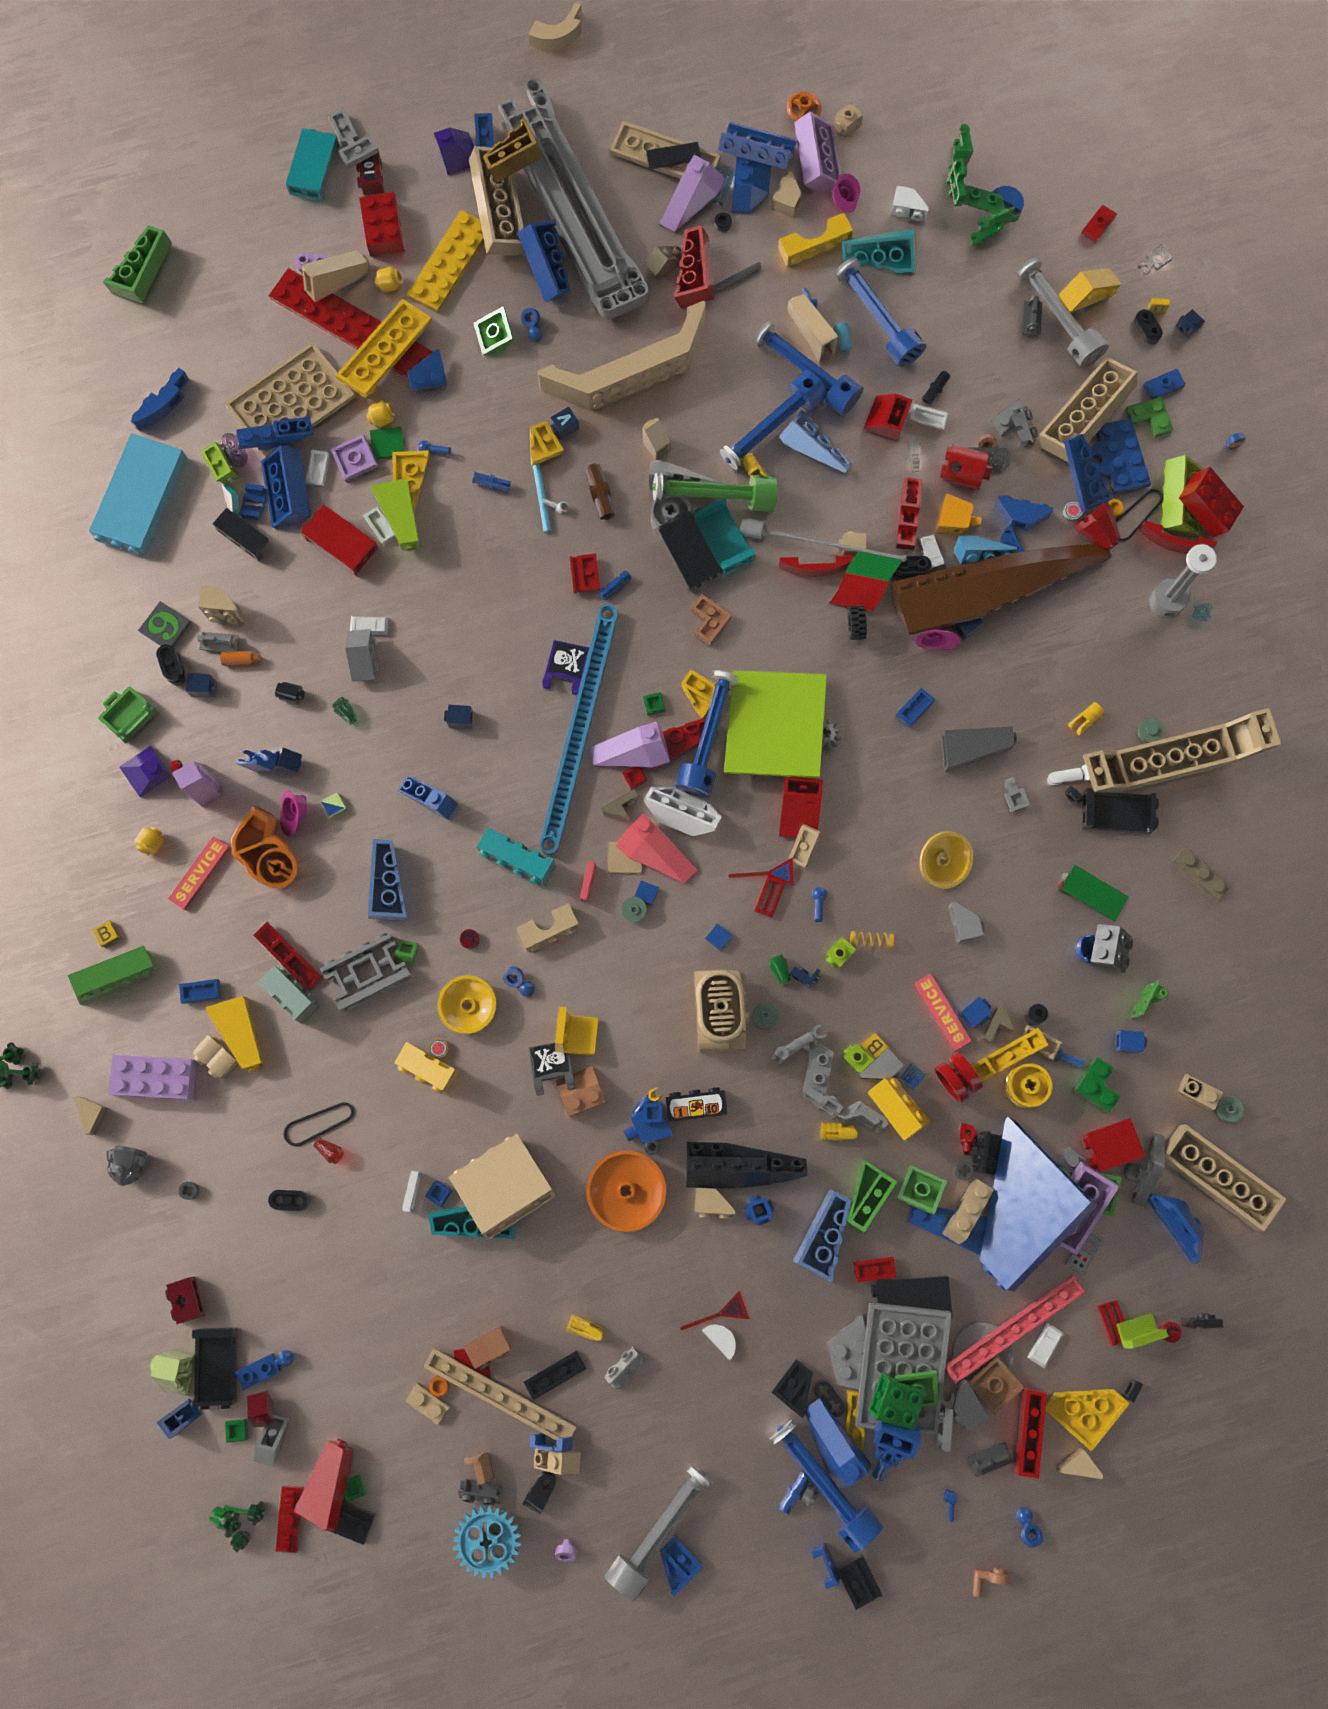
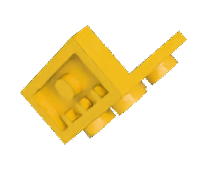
[555,1007,598,1055]

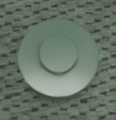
[1137,718,1164,743]
[622,896,647,922]
[752,1003,778,1029]
[1216,1096,1244,1122]

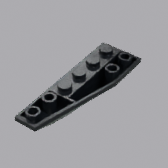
[686,1142,808,1188]

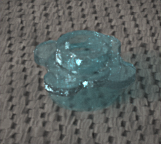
[1192,602,1212,621]

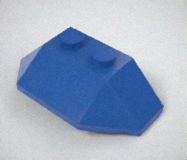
[732,156,771,214]
[1147,1193,1204,1264]

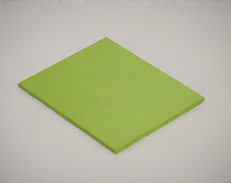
[724,670,827,778]

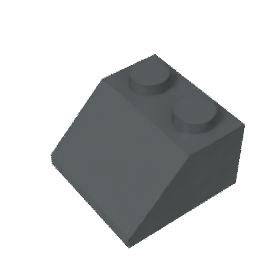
[953,1379,990,1432]

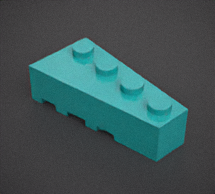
[477,828,556,886]
[428,1205,516,1239]

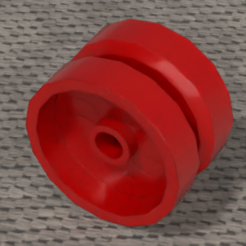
[934,1052,983,1103]

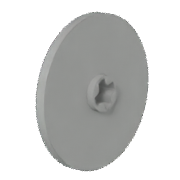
[952,1322,1014,1380]

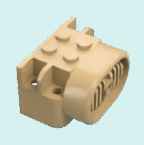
[694,969,749,1053]

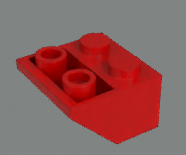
[864,393,913,441]

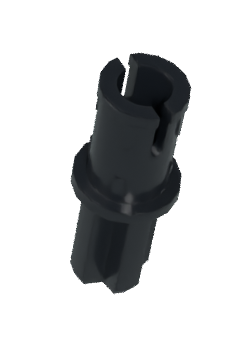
[922,371,950,405]

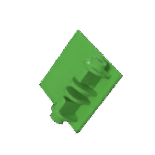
[1132,980,1169,1019]

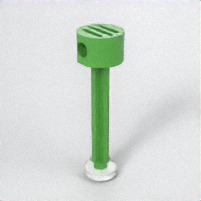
[652,473,778,512]

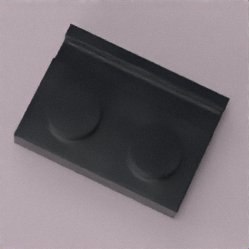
[1181,1313,1223,1329]
[330,1501,376,1545]
[836,1554,883,1610]

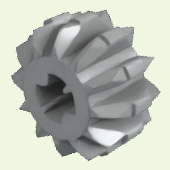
[822,719,841,752]

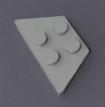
[827,1315,866,1390]

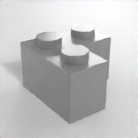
[345,629,378,682]

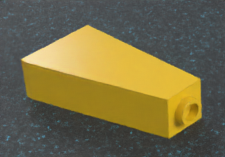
[205,996,266,1072]

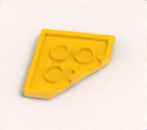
[1046,1389,1130,1452]

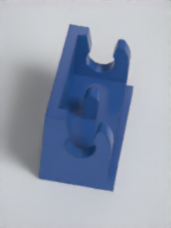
[236,750,279,771]

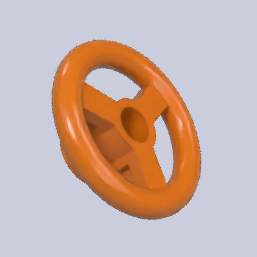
[787,91,822,121]

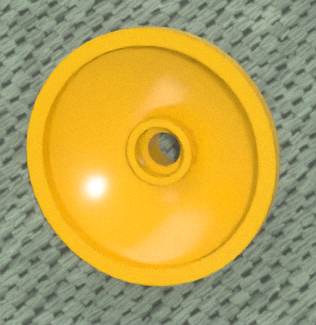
[920,831,973,889]
[437,975,497,1034]

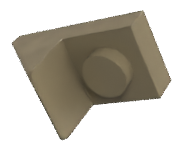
[601,789,638,822]
[981,1003,1014,1043]

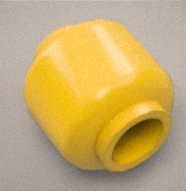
[374,266,403,293]
[366,400,395,428]
[135,827,164,856]

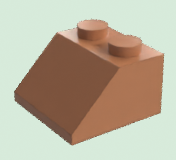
[556,1066,606,1117]

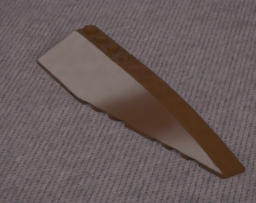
[891,544,1112,635]

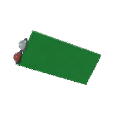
[1057,864,1128,921]

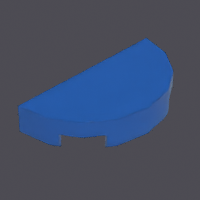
[993,186,1024,214]
[1000,525,1024,553]

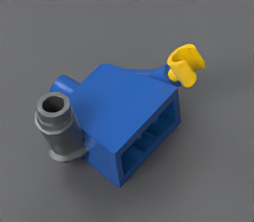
[624,1087,673,1155]

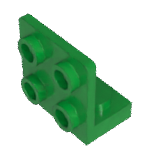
[868,1372,926,1430]

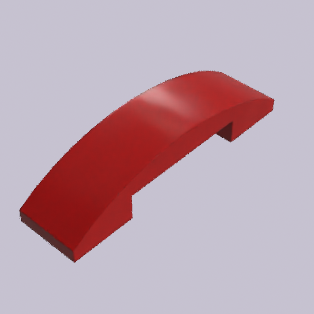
[1139,520,1218,554]
[779,555,854,577]

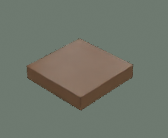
[967,1356,1025,1415]

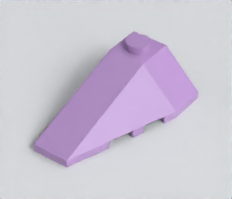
[659,155,726,233]
[589,721,670,768]

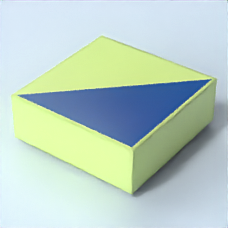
[320,792,347,819]

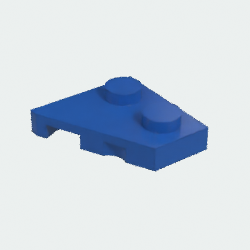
[407,349,447,391]
[660,1534,703,1596]

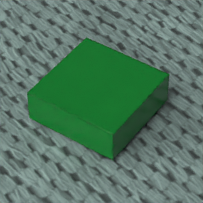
[643,692,666,716]
[225,1419,248,1443]
[344,1474,367,1503]

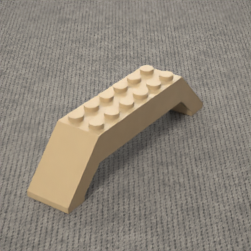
[537,301,706,410]
[1083,708,1281,793]

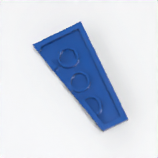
[1064,434,1114,512]
[908,1205,988,1256]

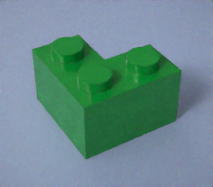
[1071,1057,1121,1114]

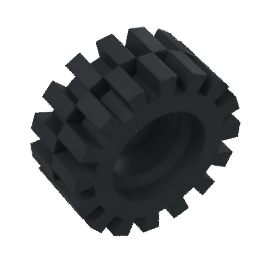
[848,605,867,640]

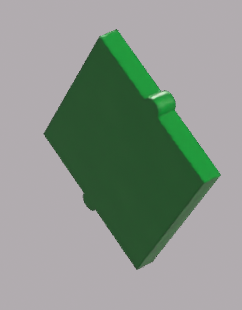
[369,426,405,459]

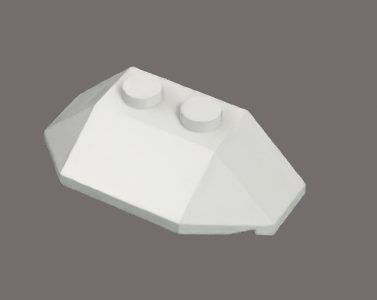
[644,787,721,836]

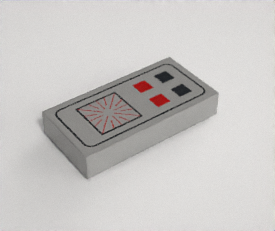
[1065,1233,1104,1275]

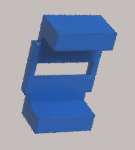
[239,483,266,521]
[529,1433,572,1452]
[811,1542,840,1589]

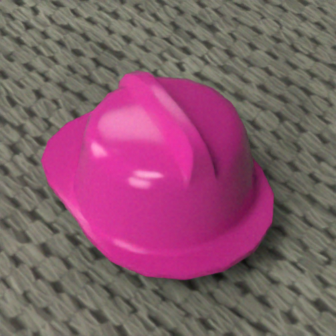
[832,174,861,213]
[915,627,961,649]
[280,791,308,836]

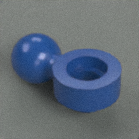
[521,308,543,342]
[503,966,535,997]
[1016,1507,1043,1548]

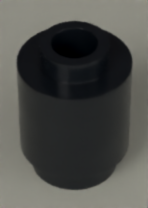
[275,682,305,704]
[1025,1004,1048,1025]

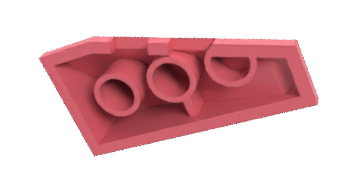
[616,813,697,884]

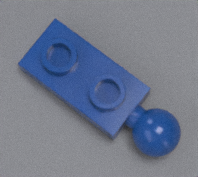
[235,1350,294,1391]

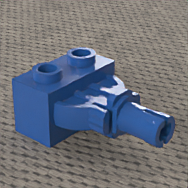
[872,1421,921,1482]

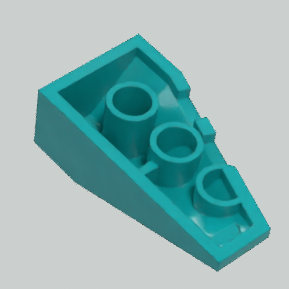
[841,229,916,273]

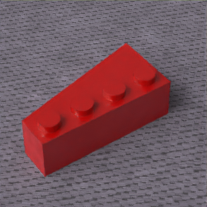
[674,225,715,308]

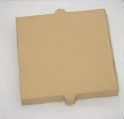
[606,842,642,873]

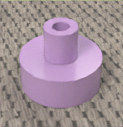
[555,1539,577,1562]

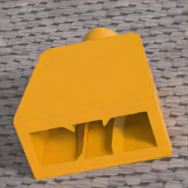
[936,494,982,535]

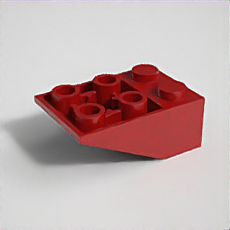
[779,777,824,838]

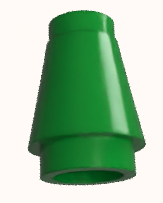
[768,954,791,984]

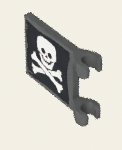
[529,1042,575,1096]

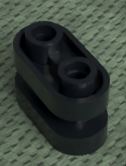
[892,555,932,581]
[156,644,187,686]

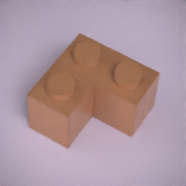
[464,1326,512,1370]

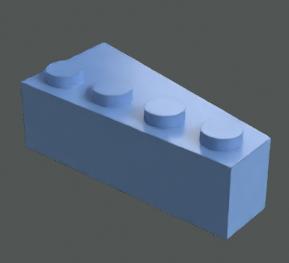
[368,839,407,921]
[793,1189,852,1282]

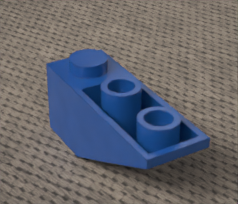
[398,775,458,820]

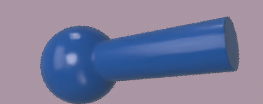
[418,440,451,455]
[812,887,827,922]
[1051,1048,1085,1068]

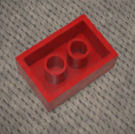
[359,192,405,257]
[1179,467,1244,538]

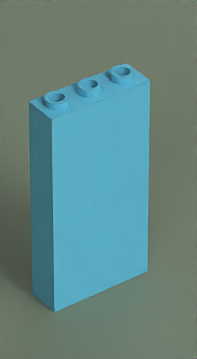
[89,433,187,555]

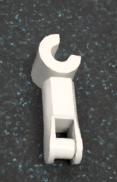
[1047,764,1091,786]

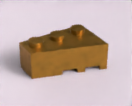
[483,117,544,183]

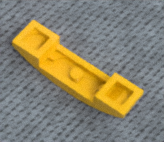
[971,1028,1049,1082]

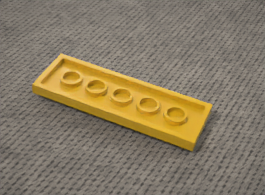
[406,210,484,314]
[336,299,432,398]

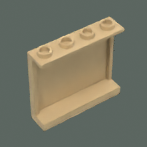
[449,1134,556,1241]

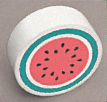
[1063,502,1083,521]

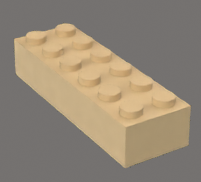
[469,146,524,256]
[1039,357,1137,463]
[1165,1124,1286,1232]

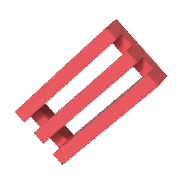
[580,861,596,903]

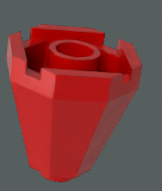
[1073,502,1120,550]

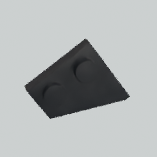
[771,1359,813,1418]

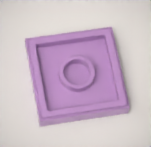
[331,434,378,482]

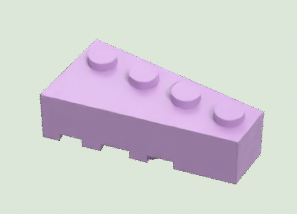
[172,761,222,807]

